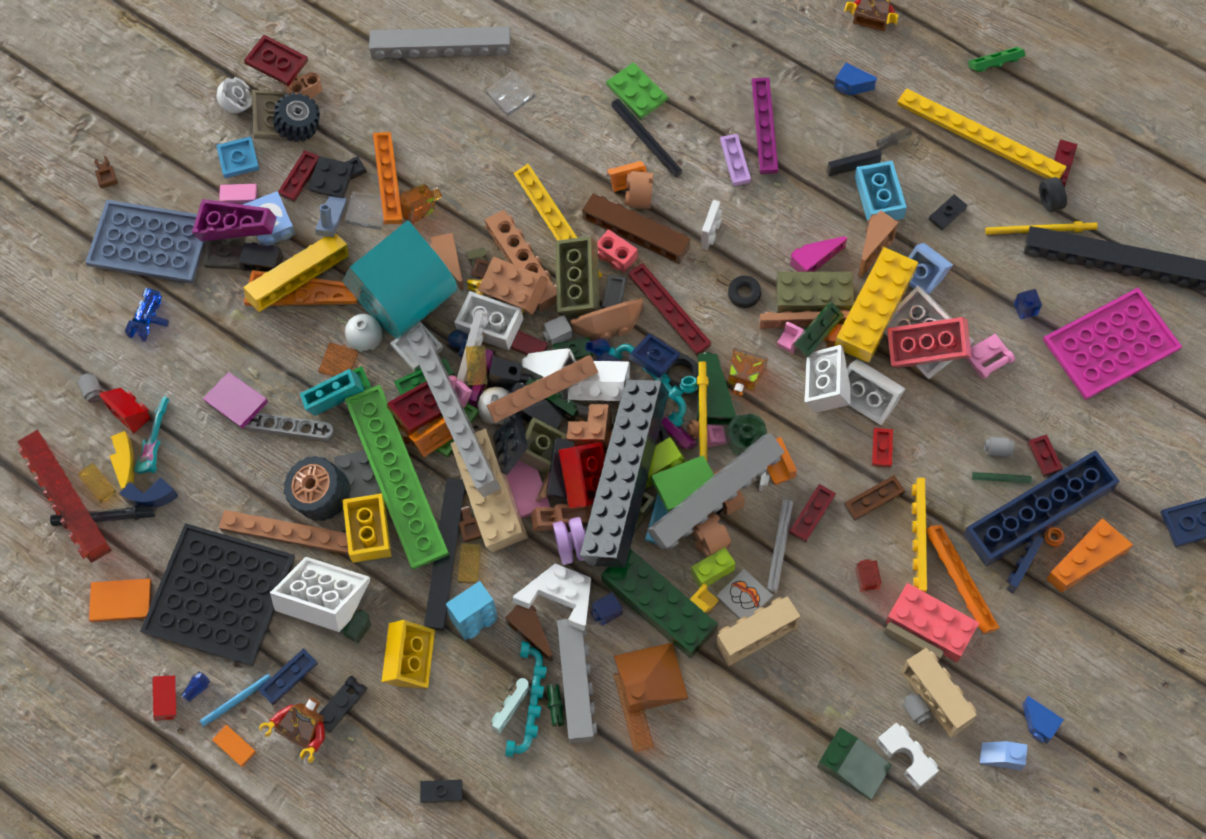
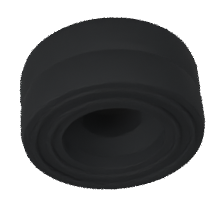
[1039,177,1067,212]

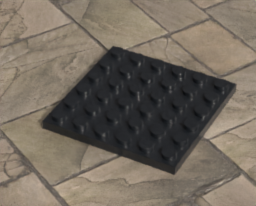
[140,523,296,667]

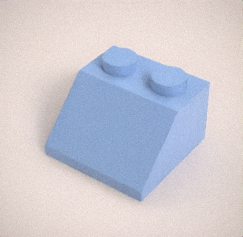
[908,243,953,294]

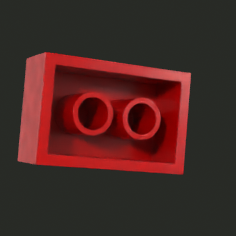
[559,442,605,508]

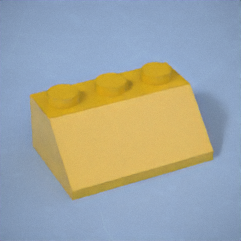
[381,620,435,689]

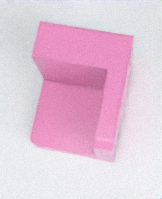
[777,322,804,354]

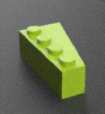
[645,437,687,489]

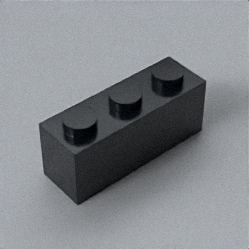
[507,382,565,429]

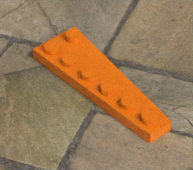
[244,270,358,306]

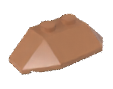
[571,298,643,342]

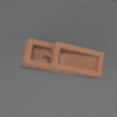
[531,504,593,531]

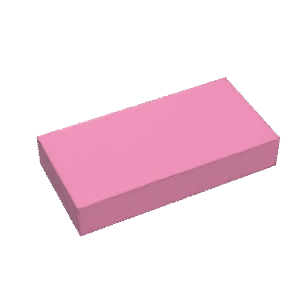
[219,184,257,203]

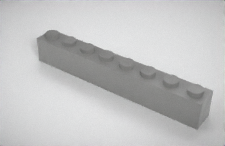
[369,26,511,59]
[647,433,784,549]

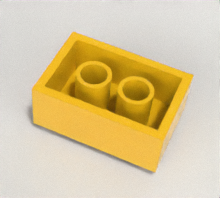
[343,493,392,563]

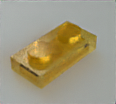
[466,345,488,385]

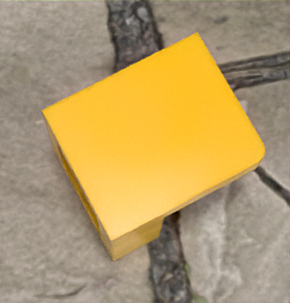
[690,583,719,615]

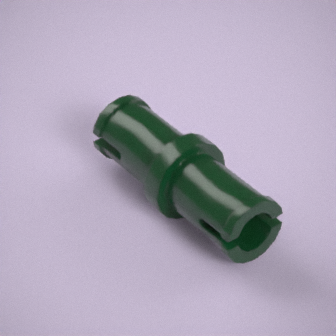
[547,684,565,727]

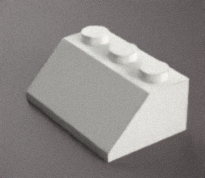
[847,359,905,425]
[568,361,630,401]

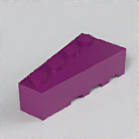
[192,199,277,241]

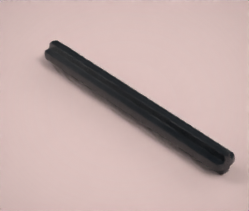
[611,99,682,177]

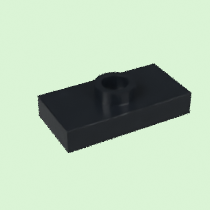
[929,194,968,231]
[420,779,463,803]

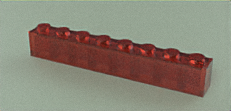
[17,429,112,563]

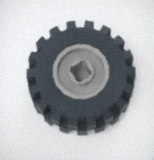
[273,92,320,142]

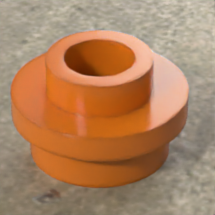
[1044,527,1065,547]

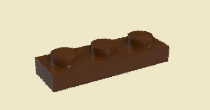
[844,475,905,521]

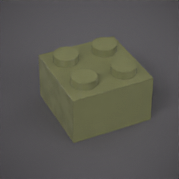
[519,417,567,474]

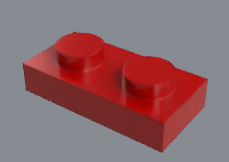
[872,428,893,468]

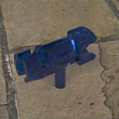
[125,287,169,342]

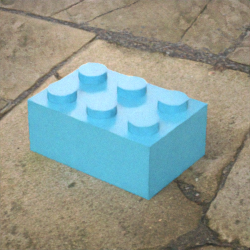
[855,161,907,225]
[446,581,498,640]

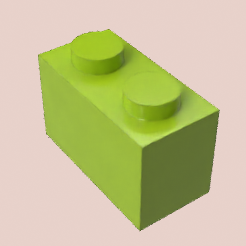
[691,547,736,588]

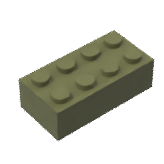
[555,236,600,318]
[776,272,854,313]

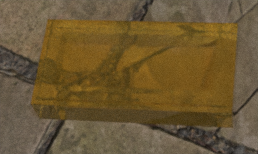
[77,462,116,503]
[458,544,481,584]

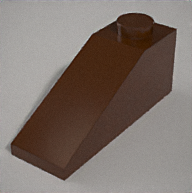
[505,605,553,662]

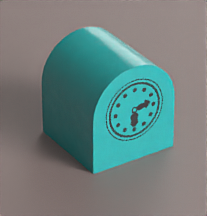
[342,220,457,339]

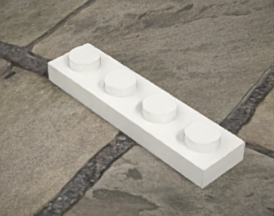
[457,310,488,385]

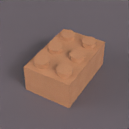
[478,257,548,315]

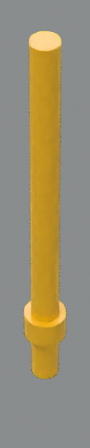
[985,221,1098,235]
[697,362,708,463]

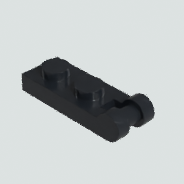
[319,675,368,733]

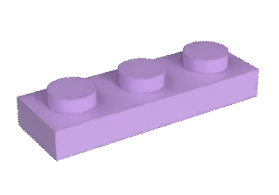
[720,134,751,186]

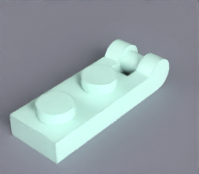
[491,678,530,734]

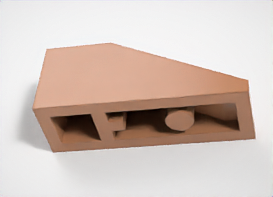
[430,233,464,290]

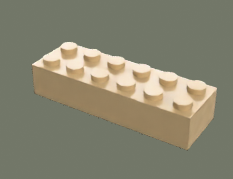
[450,428,528,553]

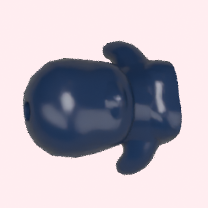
[448,330,479,357]

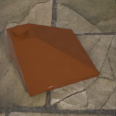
[614,642,688,713]

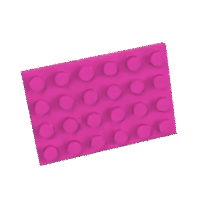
[1043,288,1182,400]

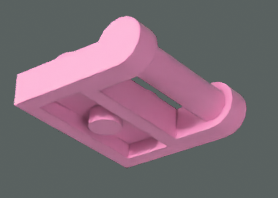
[966,334,1015,379]

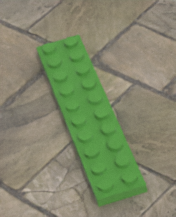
[345,385,449,570]

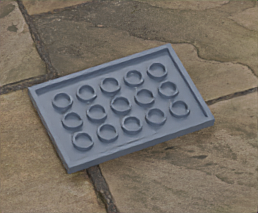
[85,200,206,284]

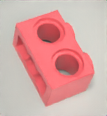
[597,229,638,273]

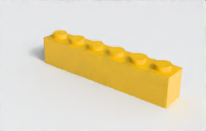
[243,233,349,312]

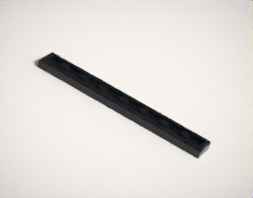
[424,478,465,630]

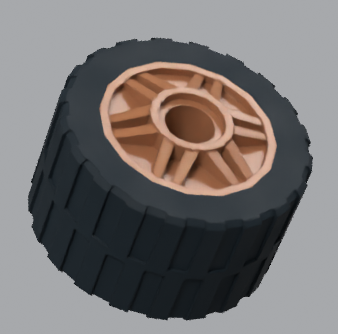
[284,456,350,521]

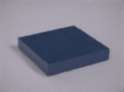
[628,333,680,379]

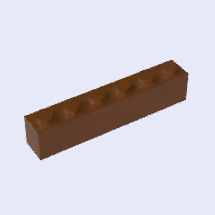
[582,193,690,264]

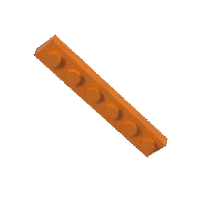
[373,132,402,225]
[926,525,1000,634]

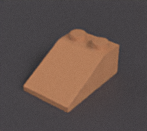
[858,210,899,278]

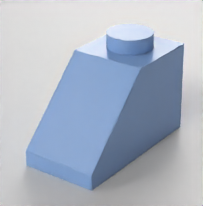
[979,741,1027,771]

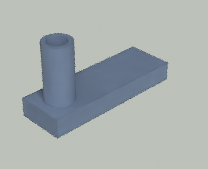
[315,196,347,237]

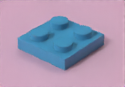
[216,137,260,178]

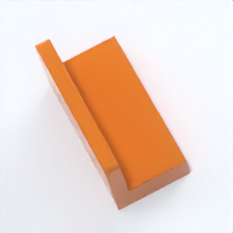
[607,161,647,192]
[408,416,453,457]
[766,437,797,485]

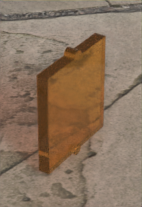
[318,342,359,377]

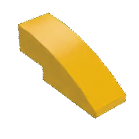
[109,431,135,490]

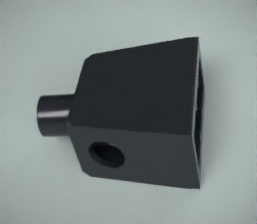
[487,357,532,391]

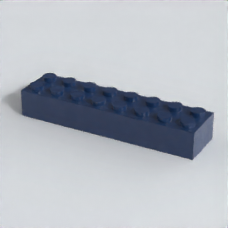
[963,450,1120,567]

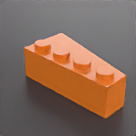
[1046,518,1133,593]

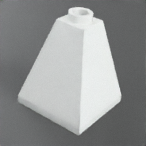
[521,348,576,398]

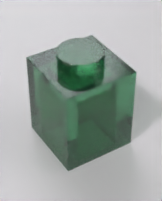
[341,610,372,644]

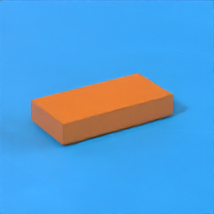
[212,724,256,767]

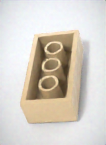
[716,596,800,667]
[901,648,977,738]

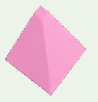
[707,425,727,448]

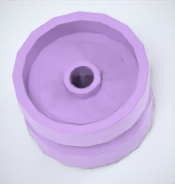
[552,517,586,565]

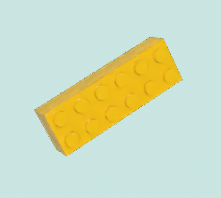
[835,247,918,363]

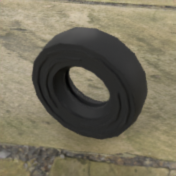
[728,275,761,308]

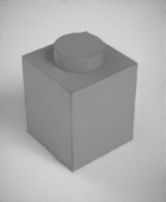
[542,315,573,347]

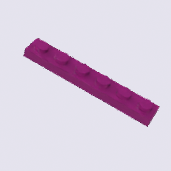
[751,77,778,174]

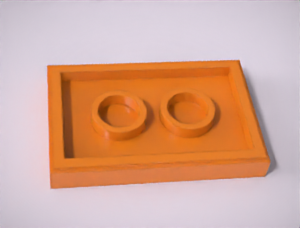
[89,578,152,622]

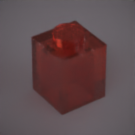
[855,559,882,592]

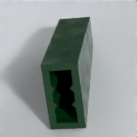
[697,352,736,425]

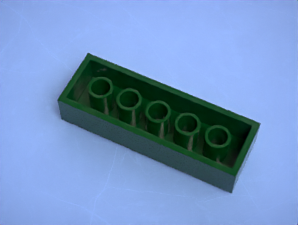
[601,548,718,659]

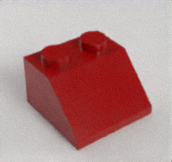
[99,388,151,434]

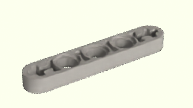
[244,413,334,442]

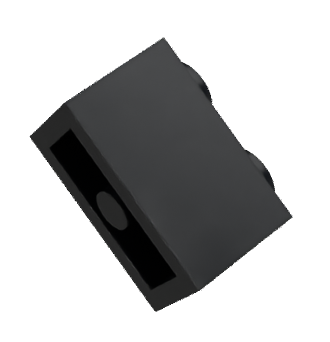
[239,242,283,272]

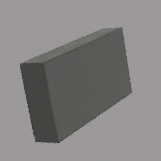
[602,275,627,309]

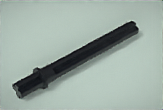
[50,505,156,526]

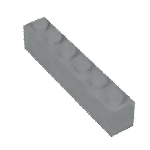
[557,619,597,744]

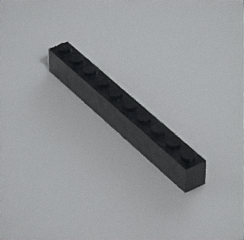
[1023,226,1206,291]

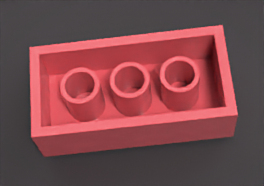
[887,317,972,368]
[886,583,979,663]

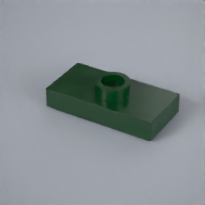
[553,337,593,360]

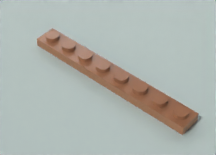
[219,510,349,555]

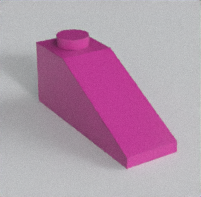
[790,236,847,272]

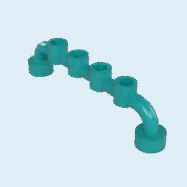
[608,343,687,427]
[505,641,547,758]

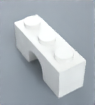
[876,723,939,791]

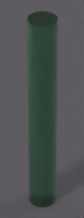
[972,472,1032,483]

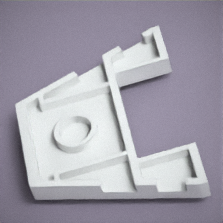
[513,564,591,631]

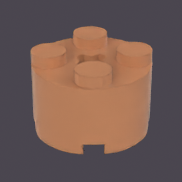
[625,171,653,209]
[690,512,731,558]

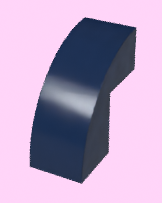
[119,477,178,508]

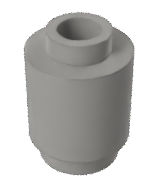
[77,373,102,403]
[984,436,1014,457]
[903,693,932,725]

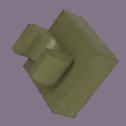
[466,247,487,267]

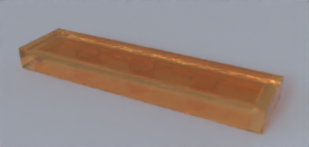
[613,673,654,753]

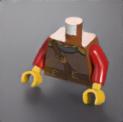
[844,0,898,32]
[259,697,325,763]

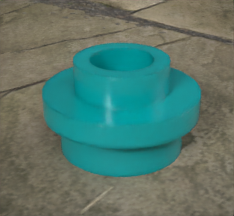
[680,376,699,393]

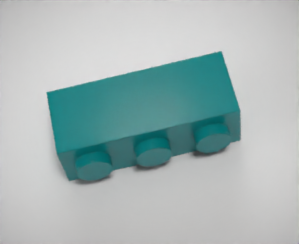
[300,369,364,416]

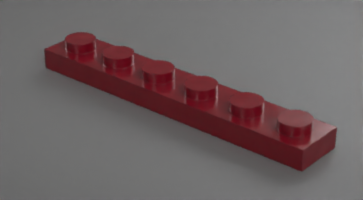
[628,263,711,356]

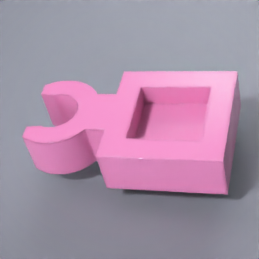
[449,375,472,407]

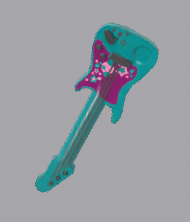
[134,396,170,474]

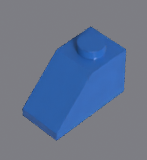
[834,63,877,95]
[1022,696,1064,744]

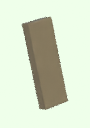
[884,622,944,662]

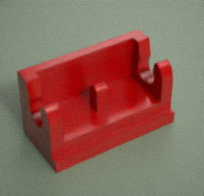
[152,675,176,721]

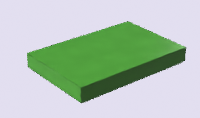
[651,455,714,512]

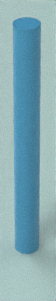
[199,674,271,727]

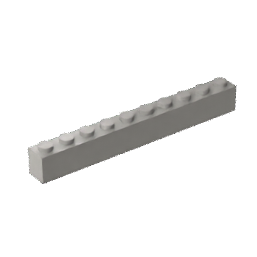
[406,326,501,497]

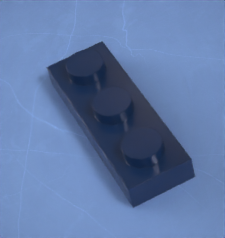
[1006,535,1044,594]
[258,648,318,706]

